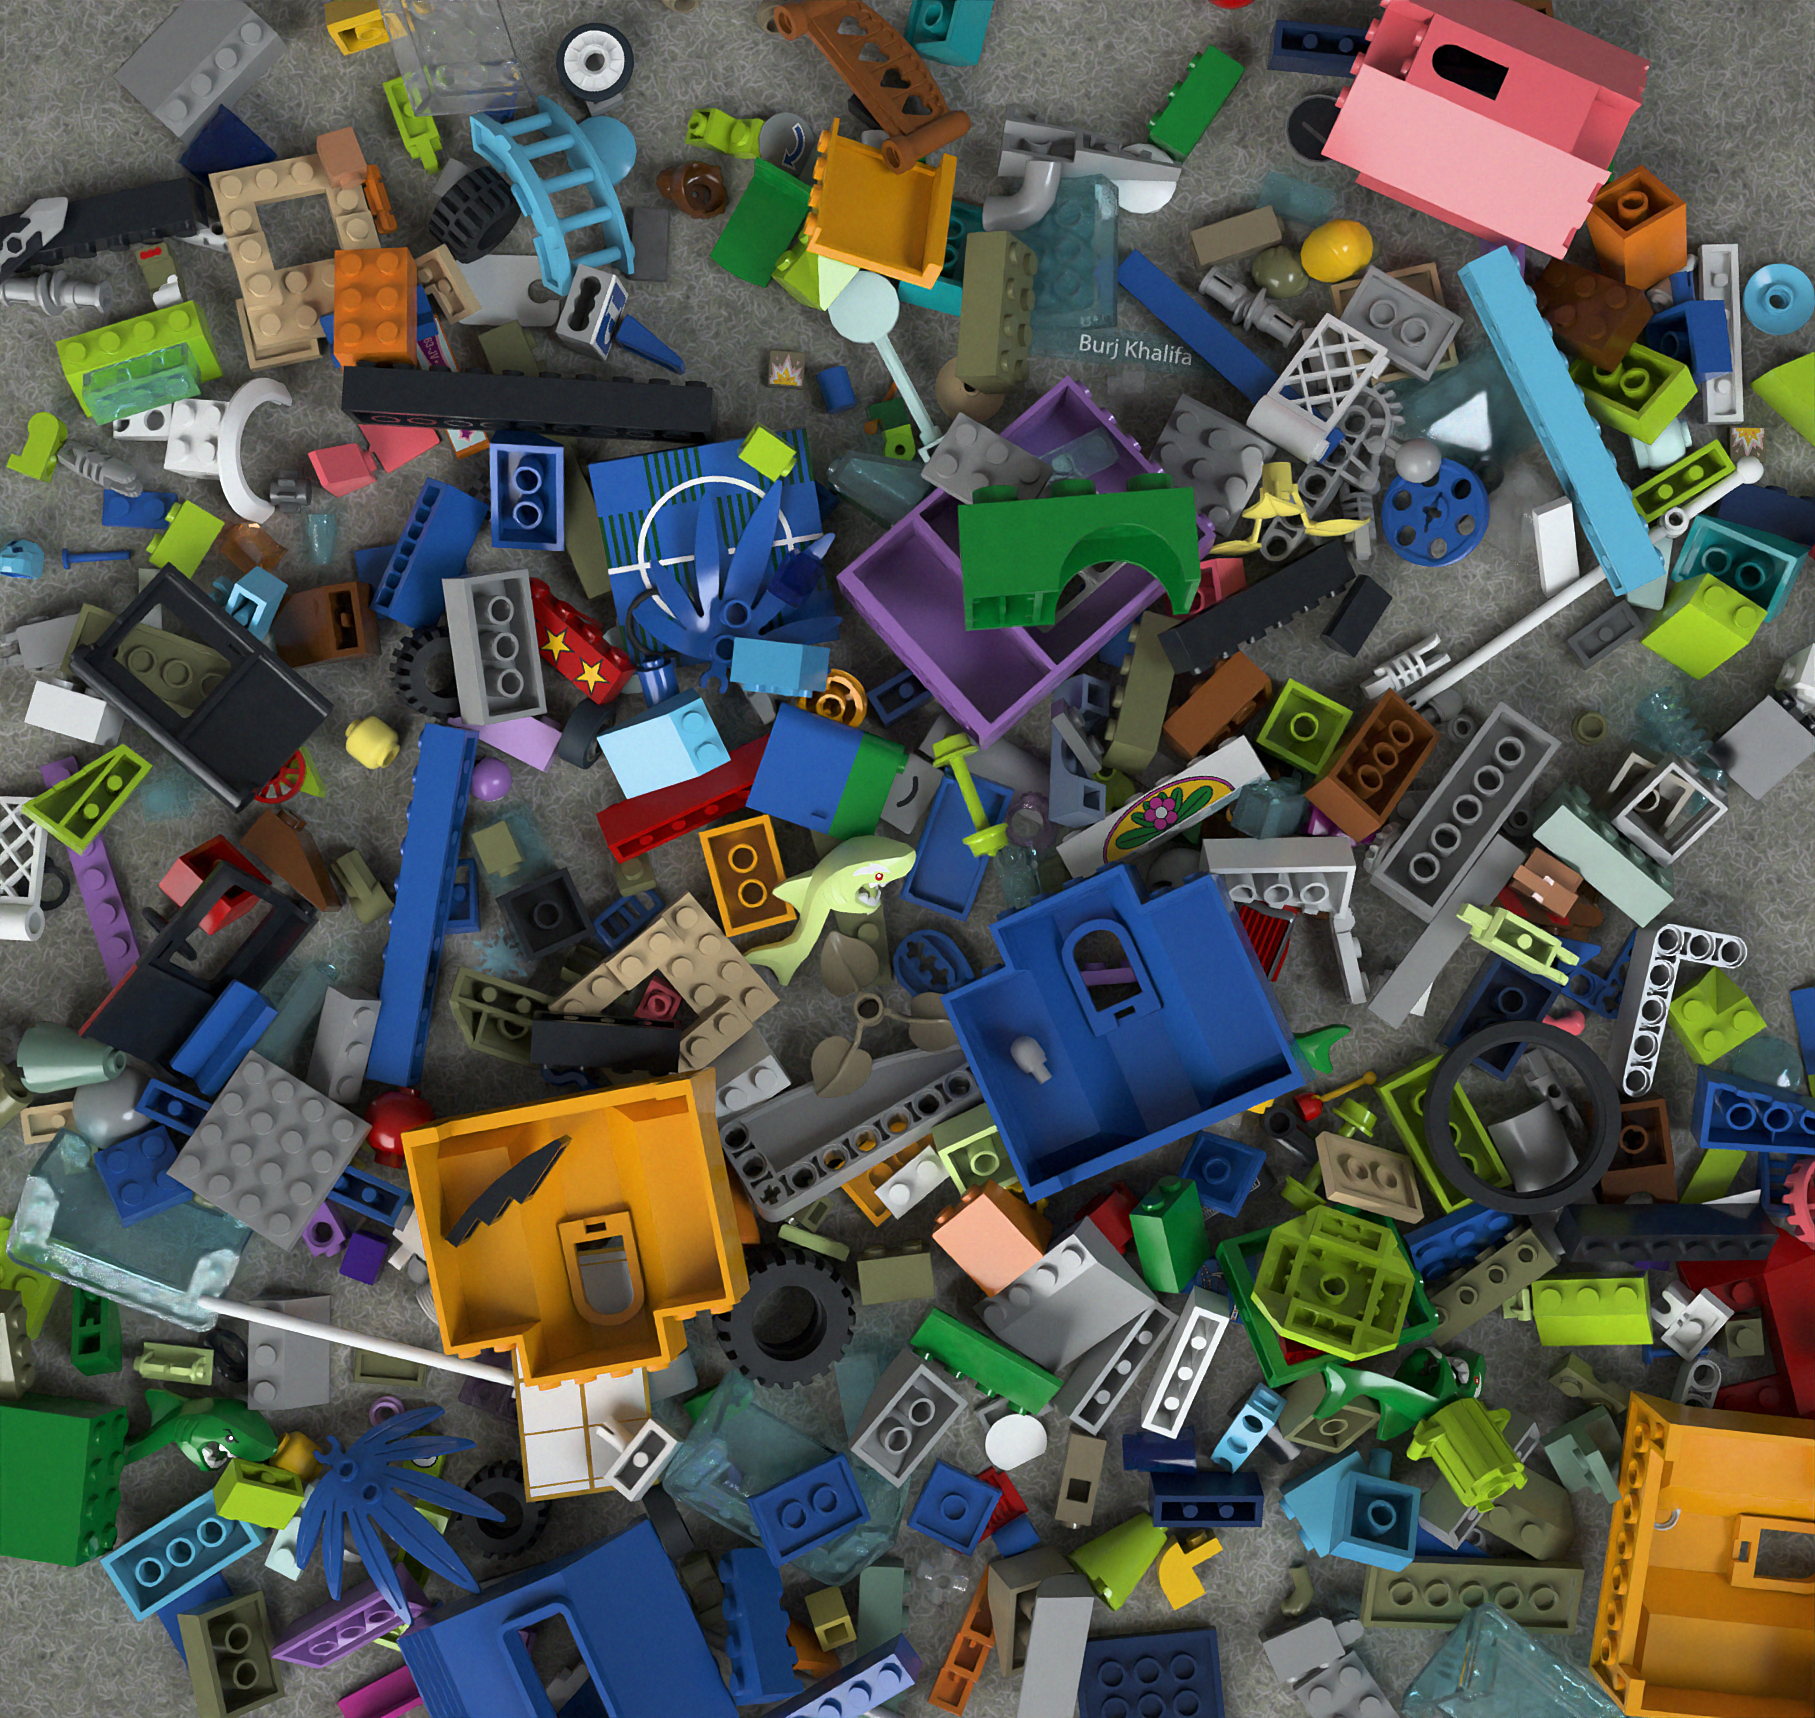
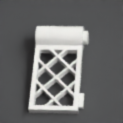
[1246,313,1390,464]
[0,796,48,941]

